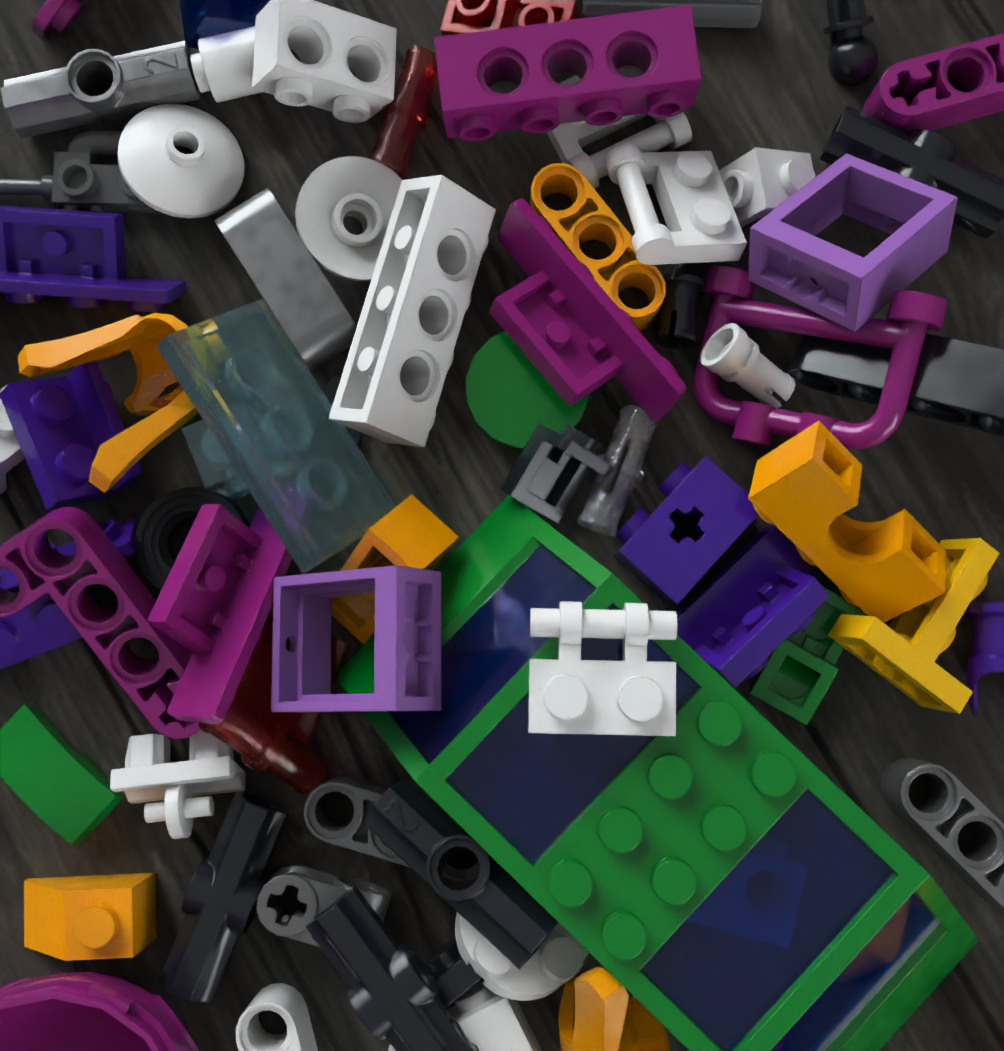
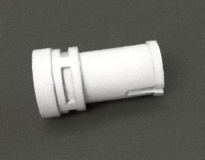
[701,323,795,408]

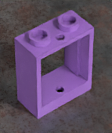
[748,154,958,332]
[271,565,441,712]

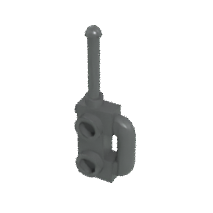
[0,130,162,214]

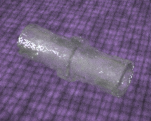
[577,405,659,536]

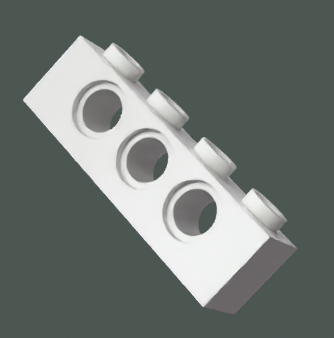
[328,175,496,448]

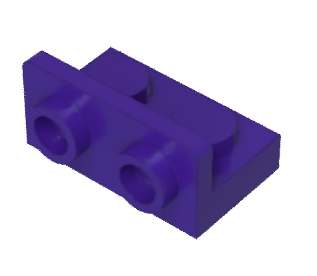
[0,361,142,511]

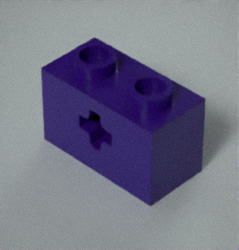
[613,456,758,606]

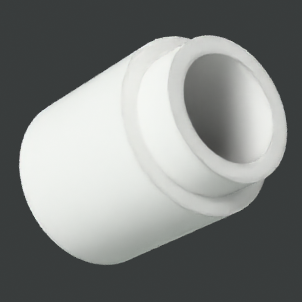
[190,26,262,103]

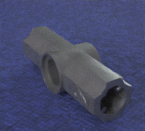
[0,41,201,138]

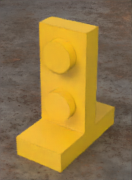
[828,538,1000,714]

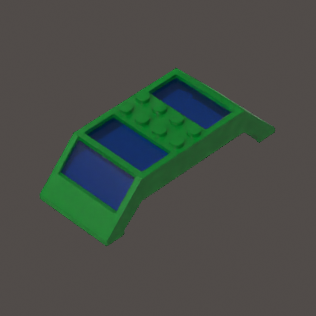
[334,495,979,1051]

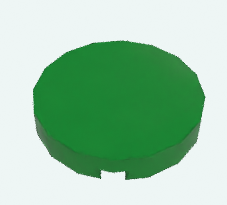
[466,331,589,452]

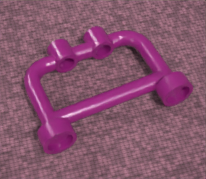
[693,266,948,449]

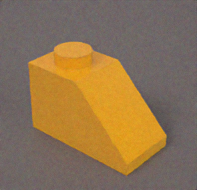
[331,494,459,645]
[24,872,157,961]

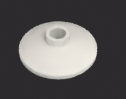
[117,104,245,219]
[295,156,402,282]

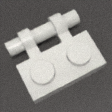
[528,601,677,736]

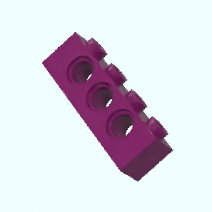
[434,5,701,141]

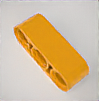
[530,163,666,332]

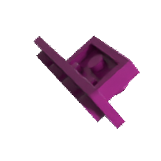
[489,198,687,422]
[147,484,320,724]

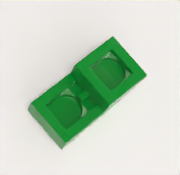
[748,586,864,725]
[0,704,123,846]

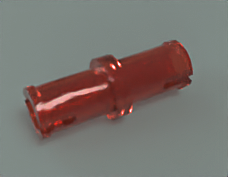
[368,46,438,178]
[199,700,327,795]

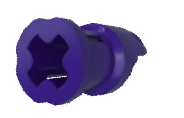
[964,602,1004,716]

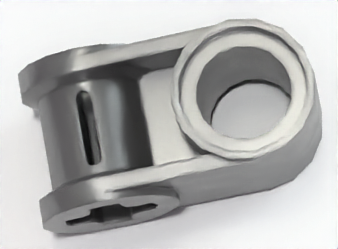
[257,864,392,948]

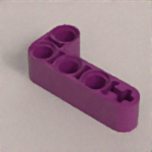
[862,33,1004,133]
[0,507,205,739]

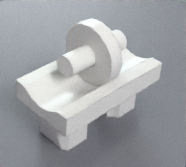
[110,726,245,839]

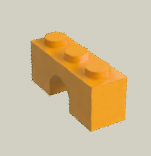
[748,421,946,623]

